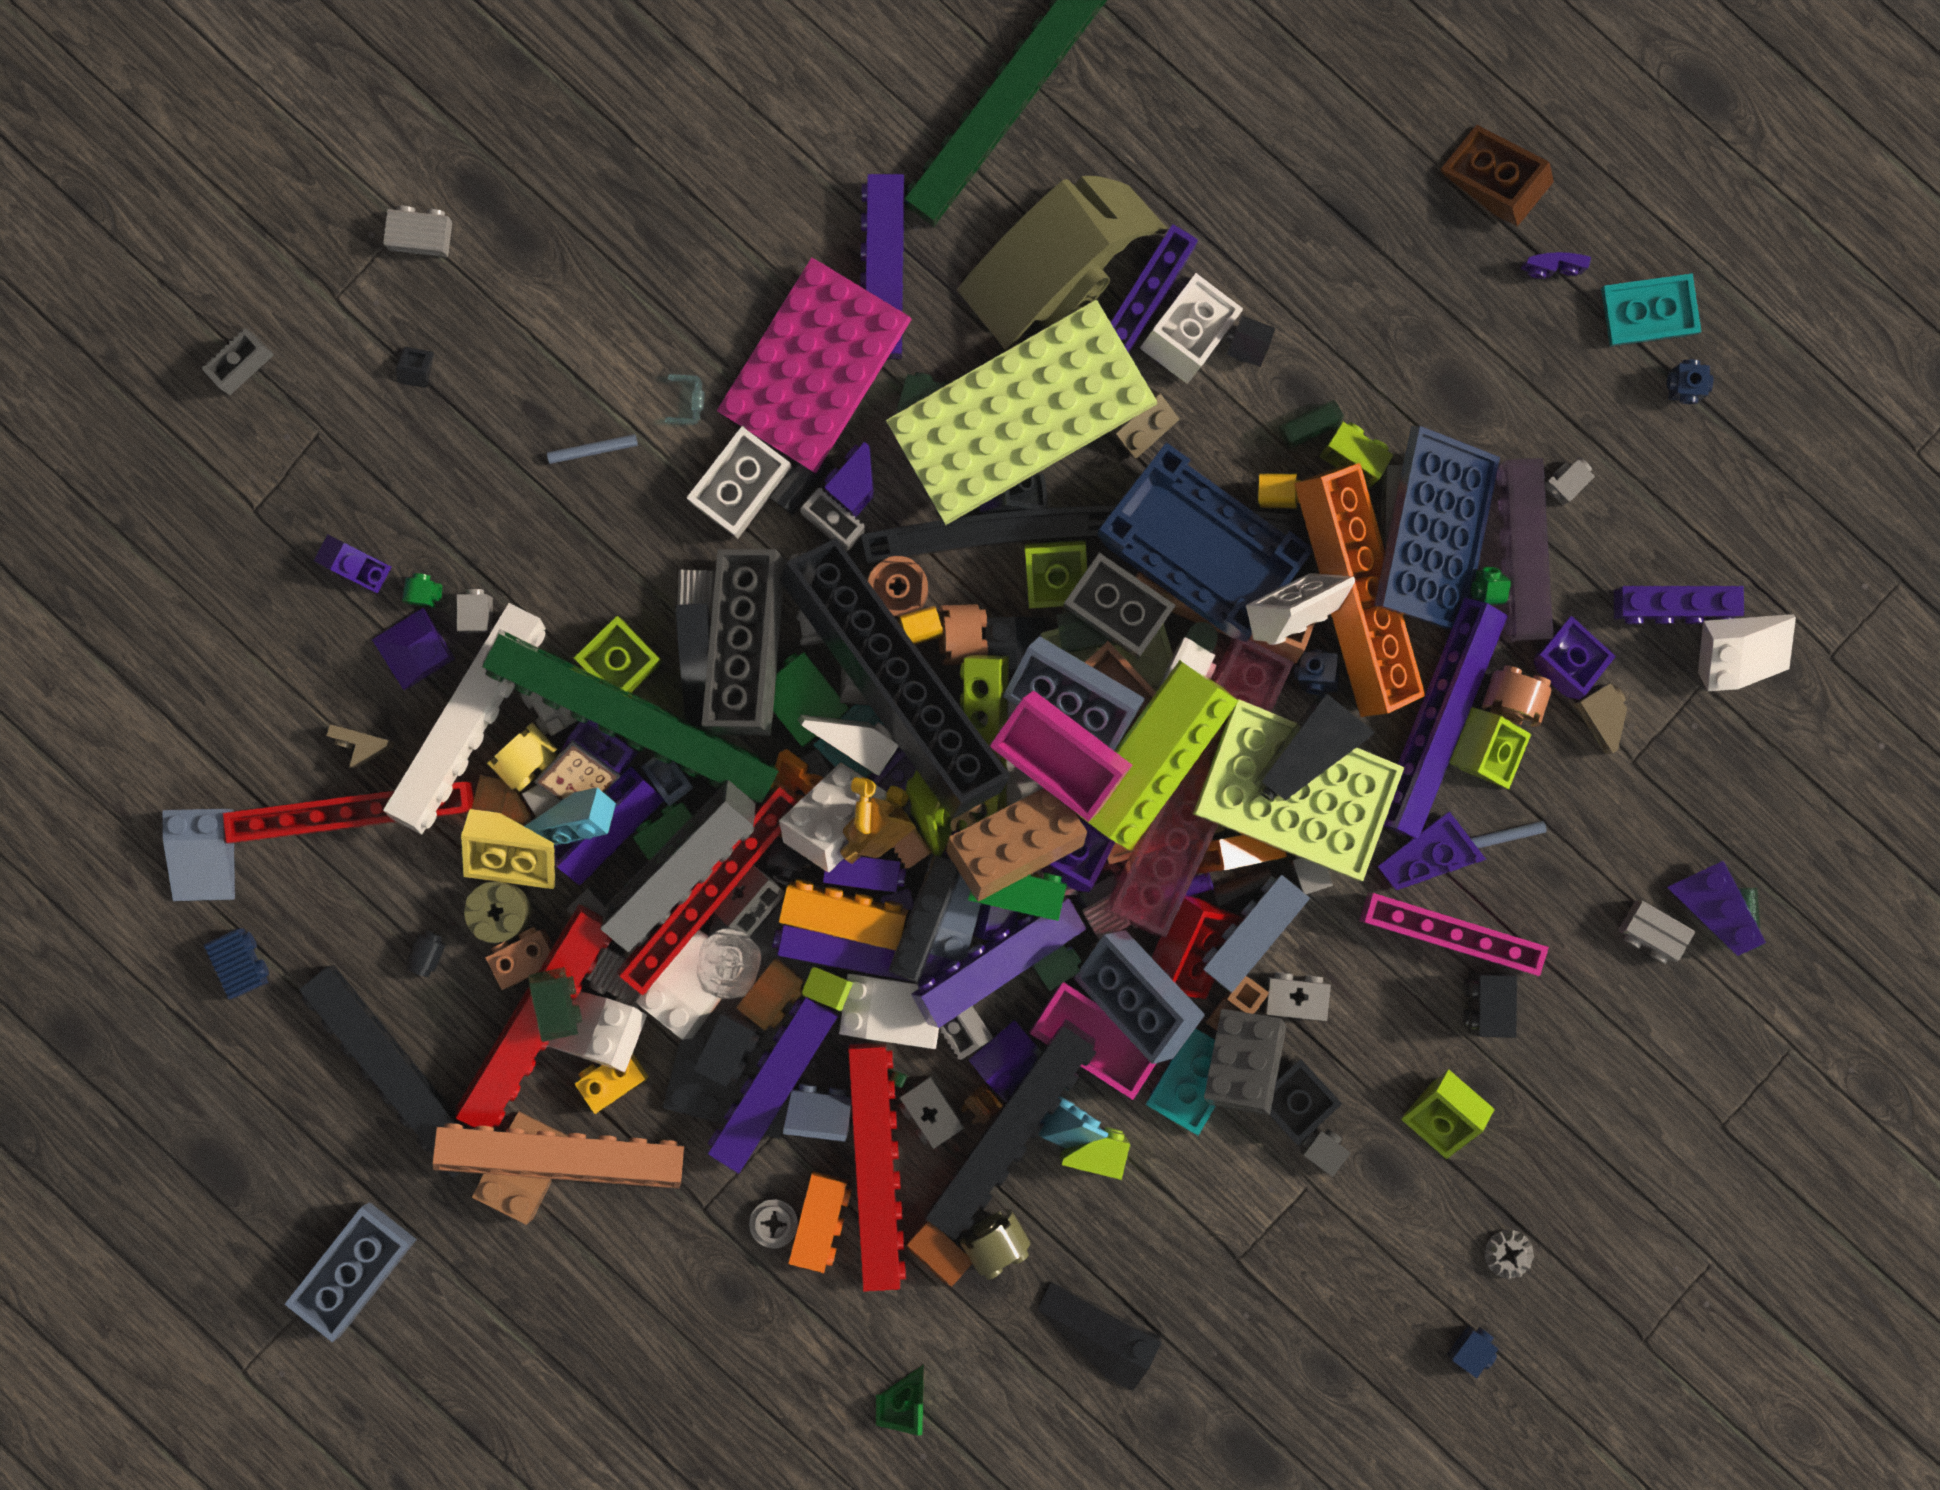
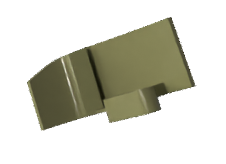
[957,176,1168,350]

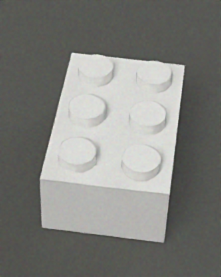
[687,427,792,539]
[779,763,887,873]

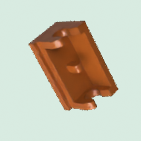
[904,1221,972,1287]

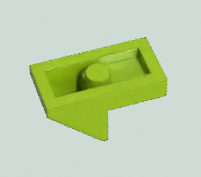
[802,967,853,1011]

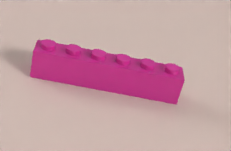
[1359,892,1549,976]

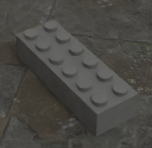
[702,549,786,736]
[600,780,755,952]

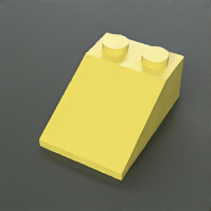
[461,809,555,889]

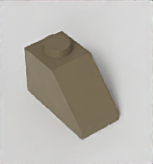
[1573,683,1627,754]

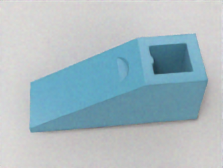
[524,787,616,845]
[1038,1096,1108,1148]

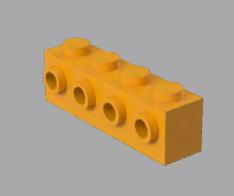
[779,879,909,951]

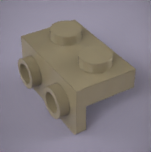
[1110,387,1180,459]

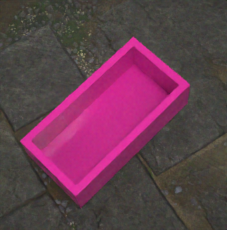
[989,690,1133,822]
[1029,980,1156,1100]

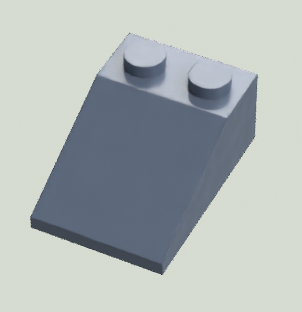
[163,809,235,901]
[926,853,981,961]
[783,1084,852,1141]

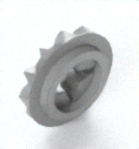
[749,1199,798,1248]
[1485,1230,1534,1279]

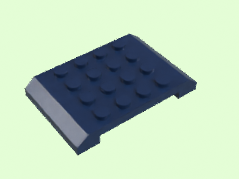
[1097,442,1313,642]

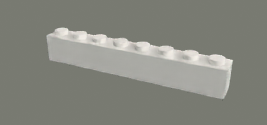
[383,603,546,835]

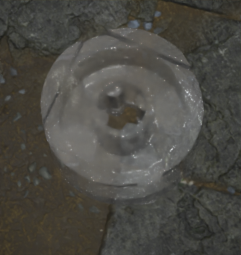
[696,928,761,999]

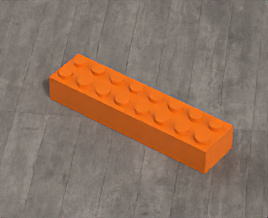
[1294,463,1425,717]

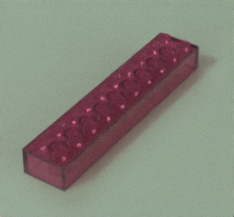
[1104,638,1294,937]

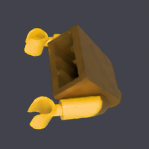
[840,777,916,864]

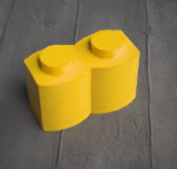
[1258,474,1301,509]
[897,606,943,645]

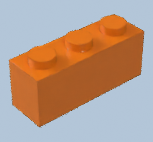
[789,1171,852,1273]

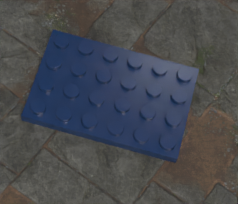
[1374,426,1500,630]

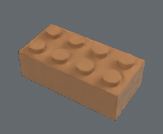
[946,788,1087,901]

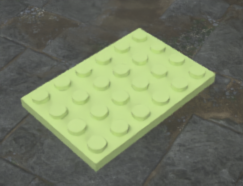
[1193,699,1404,881]

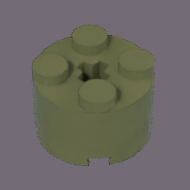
[464,882,531,943]
[960,1209,1031,1280]

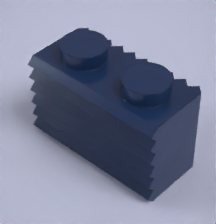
[204,928,269,1000]

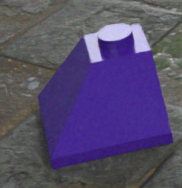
[372,608,456,691]

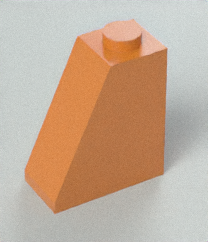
[1190,834,1287,874]

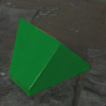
[876,1364,924,1436]

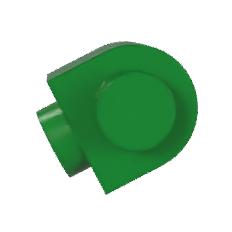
[1471,567,1511,605]
[402,573,442,608]

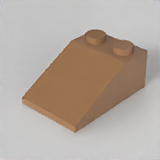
[472,1111,568,1225]

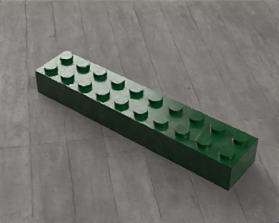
[482,628,779,804]

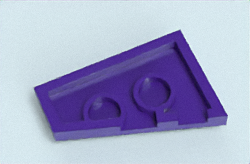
[1376,811,1487,890]
[1667,861,1766,956]

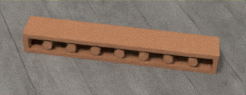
[433,1123,684,1189]

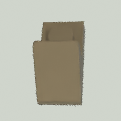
[327,725,395,768]

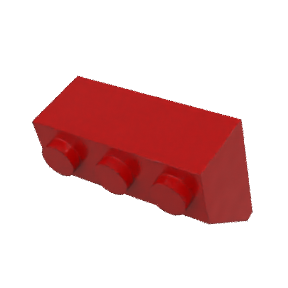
[1151,895,1243,999]

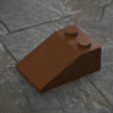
[1440,125,1554,227]

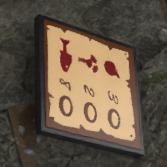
[534,740,621,801]

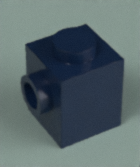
[1447,1325,1498,1378]

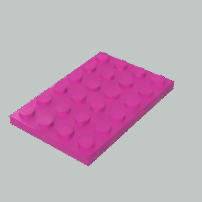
[717,257,912,473]

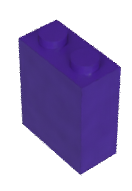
[823,856,906,892]

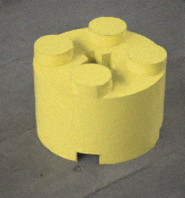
[487,722,558,792]

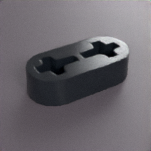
[1073,869,1130,910]

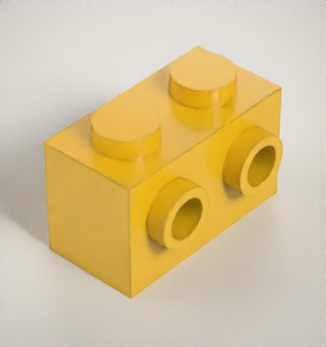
[575,1053,649,1114]

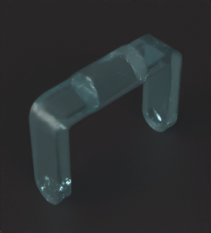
[665,374,705,425]

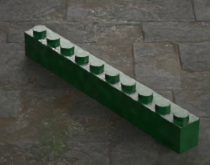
[904,0,1108,227]

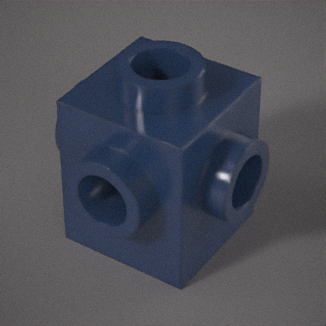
[1666,359,1714,405]
[1294,649,1341,695]

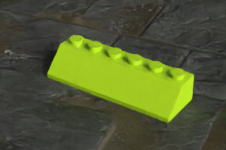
[1073,660,1239,851]

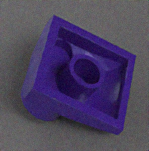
[1534,616,1616,700]
[1040,818,1116,892]

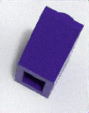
[314,534,391,593]

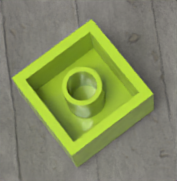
[574,616,664,693]

